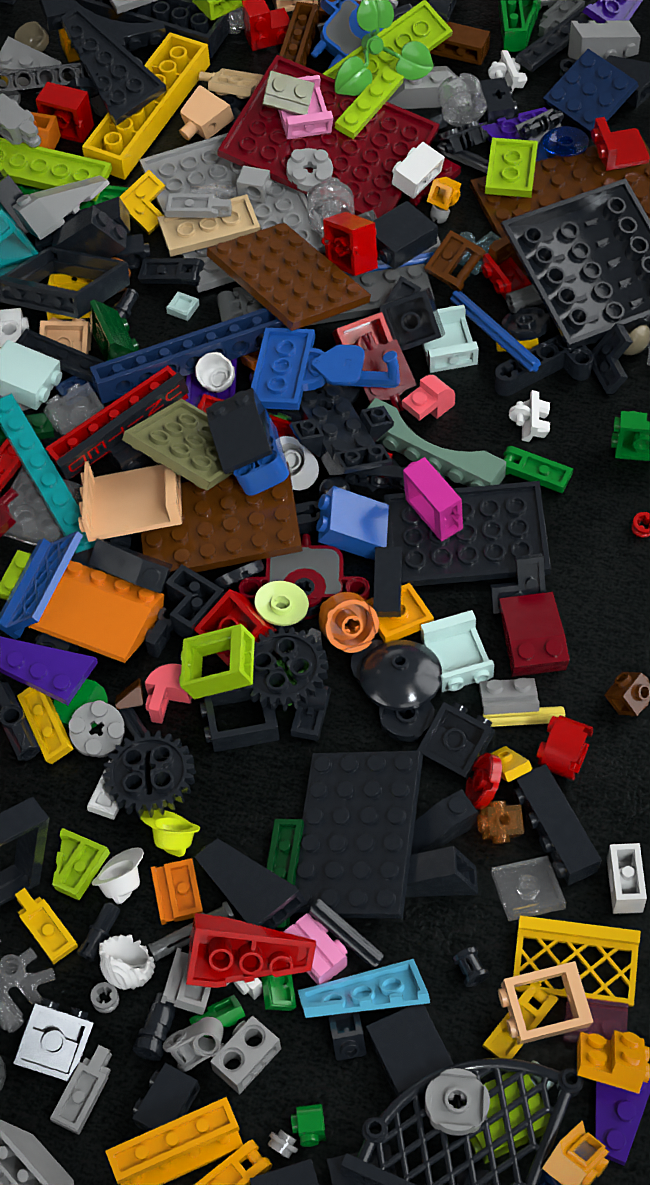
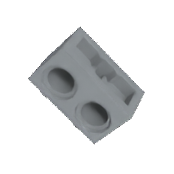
[210,1016,281,1095]

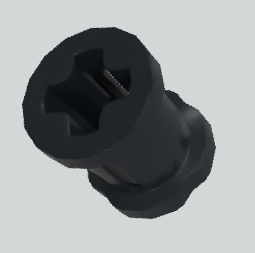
[453,947,490,987]

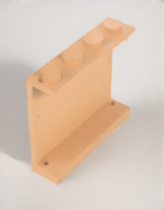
[78,461,182,542]

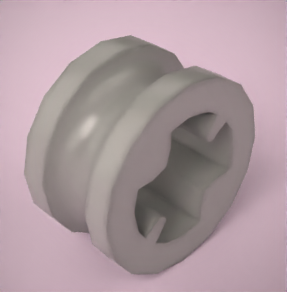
[90,982,119,1013]

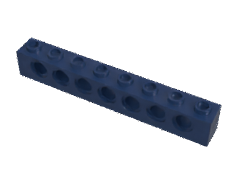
[90,308,285,404]

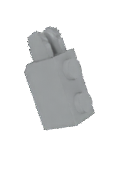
[0,93,41,148]

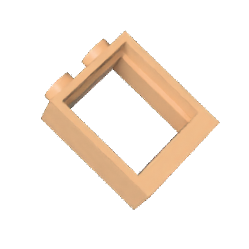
[498,961,593,1045]

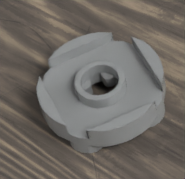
[286,148,333,192]
[69,700,124,757]
[425,1068,490,1135]

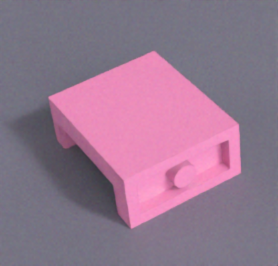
[278,75,333,139]

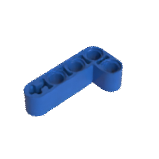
[233,409,289,496]

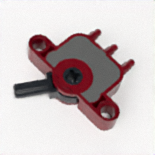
[239,534,370,634]

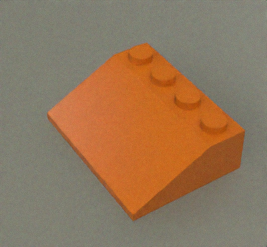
[29,560,164,663]

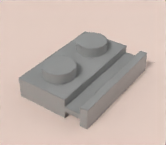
[479,678,539,715]
[161,947,211,1015]

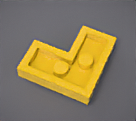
[120,170,165,235]

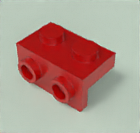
[481,253,532,300]

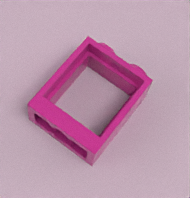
[403,457,463,542]

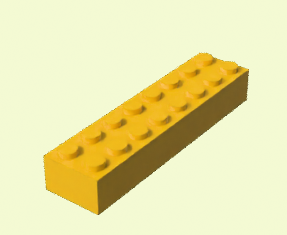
[82,32,210,180]

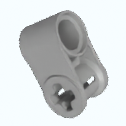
[163,1017,223,1072]

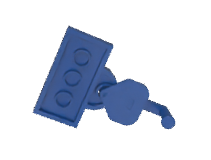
[251,328,400,410]

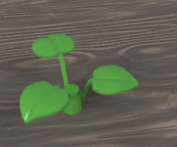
[334,0,434,96]

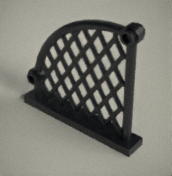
[340,1058,583,1185]

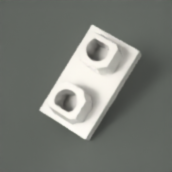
[488,50,527,92]
[509,390,550,442]

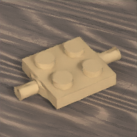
[199,68,263,99]

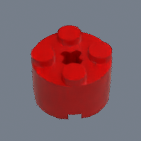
[536,715,593,780]

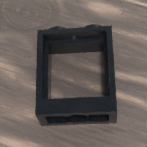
[200,687,280,752]

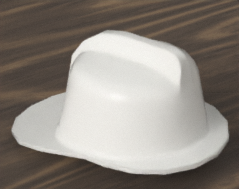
[280,436,319,491]
[92,847,144,904]

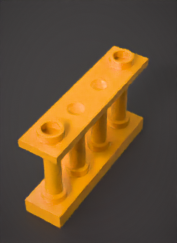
[105,1097,243,1185]

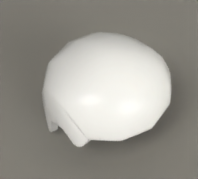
[195,352,235,393]

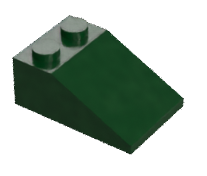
[90,300,139,362]

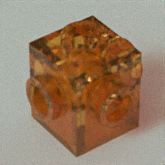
[477,801,524,844]

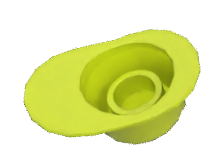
[140,810,200,857]

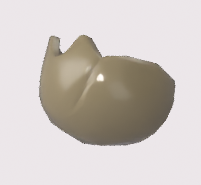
[14,21,49,52]
[623,325,650,356]

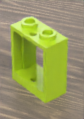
[179,624,255,699]

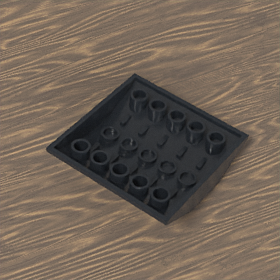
[500,178,650,347]

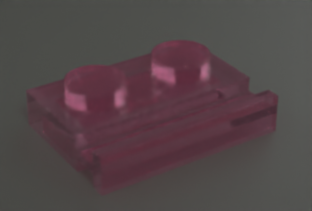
[563,998,629,1044]

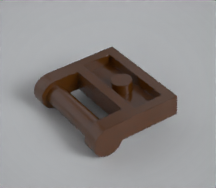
[424,230,486,292]

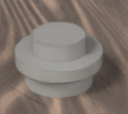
[268,1129,298,1158]

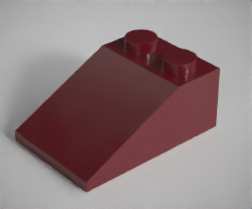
[499,592,570,677]

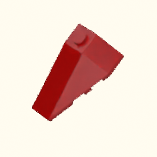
[186,913,316,988]

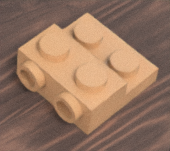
[39,318,92,371]

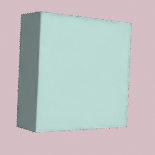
[166,292,199,321]

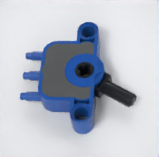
[311,0,413,69]

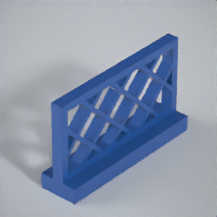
[0,531,83,639]

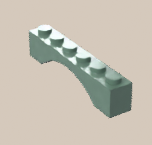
[367,398,506,487]

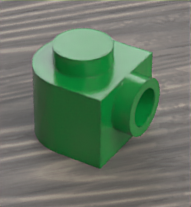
[291,1104,326,1147]

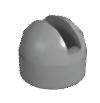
[430,205,450,224]

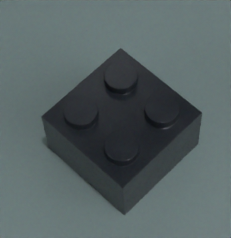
[379,287,445,351]

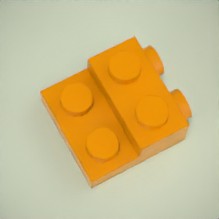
[577,1030,650,1093]

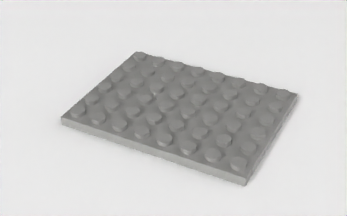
[139,133,328,293]

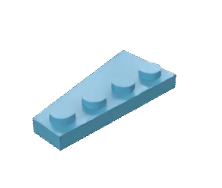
[298,959,430,1018]

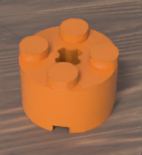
[319,592,379,653]

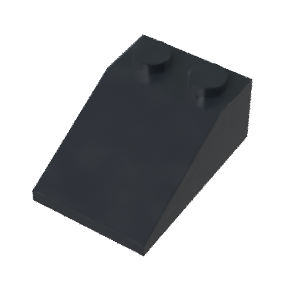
[206,388,273,475]

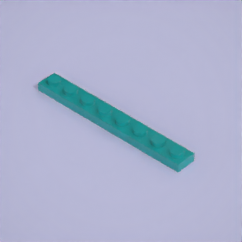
[0,393,96,554]

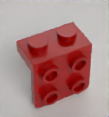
[591,117,650,171]

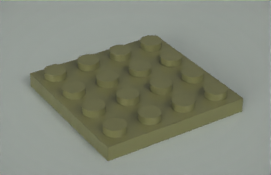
[122,399,233,491]

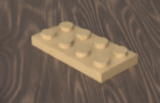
[158,194,260,257]

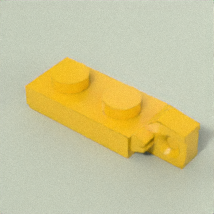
[15,888,78,964]

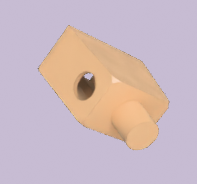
[179,85,235,140]

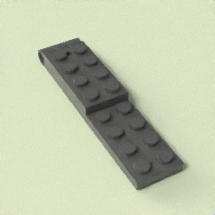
[217,263,434,328]

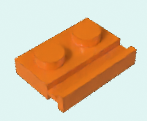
[151,858,203,925]

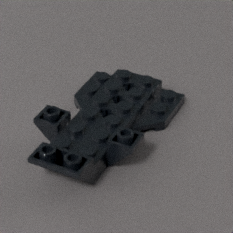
[249,372,394,475]

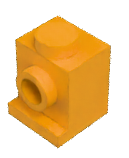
[427,176,461,210]

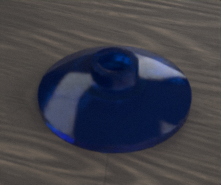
[543,126,589,157]

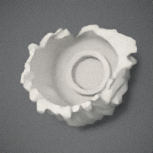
[99,935,155,990]

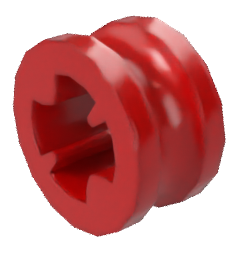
[631,512,650,538]

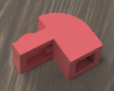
[402,375,455,421]
[145,664,192,724]

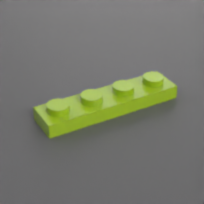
[335,66,404,139]

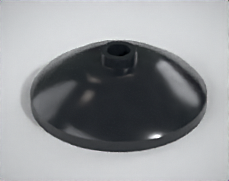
[360,640,442,711]

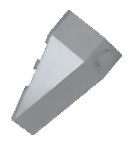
[12,175,110,240]

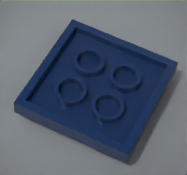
[543,49,639,134]

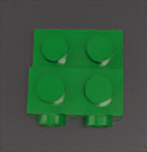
[611,411,650,461]

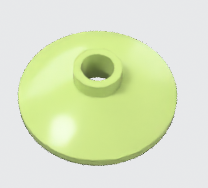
[254,581,309,626]

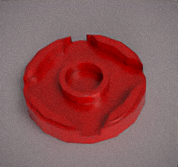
[465,753,502,810]

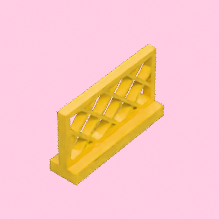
[513,916,641,1007]

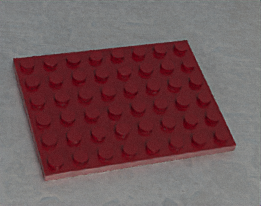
[217,55,440,218]

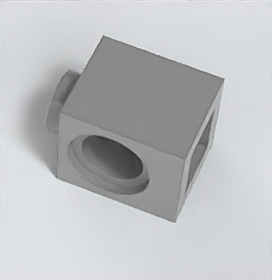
[236,166,274,203]

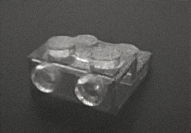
[44,383,104,436]

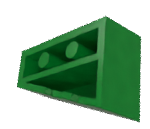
[498,0,541,52]

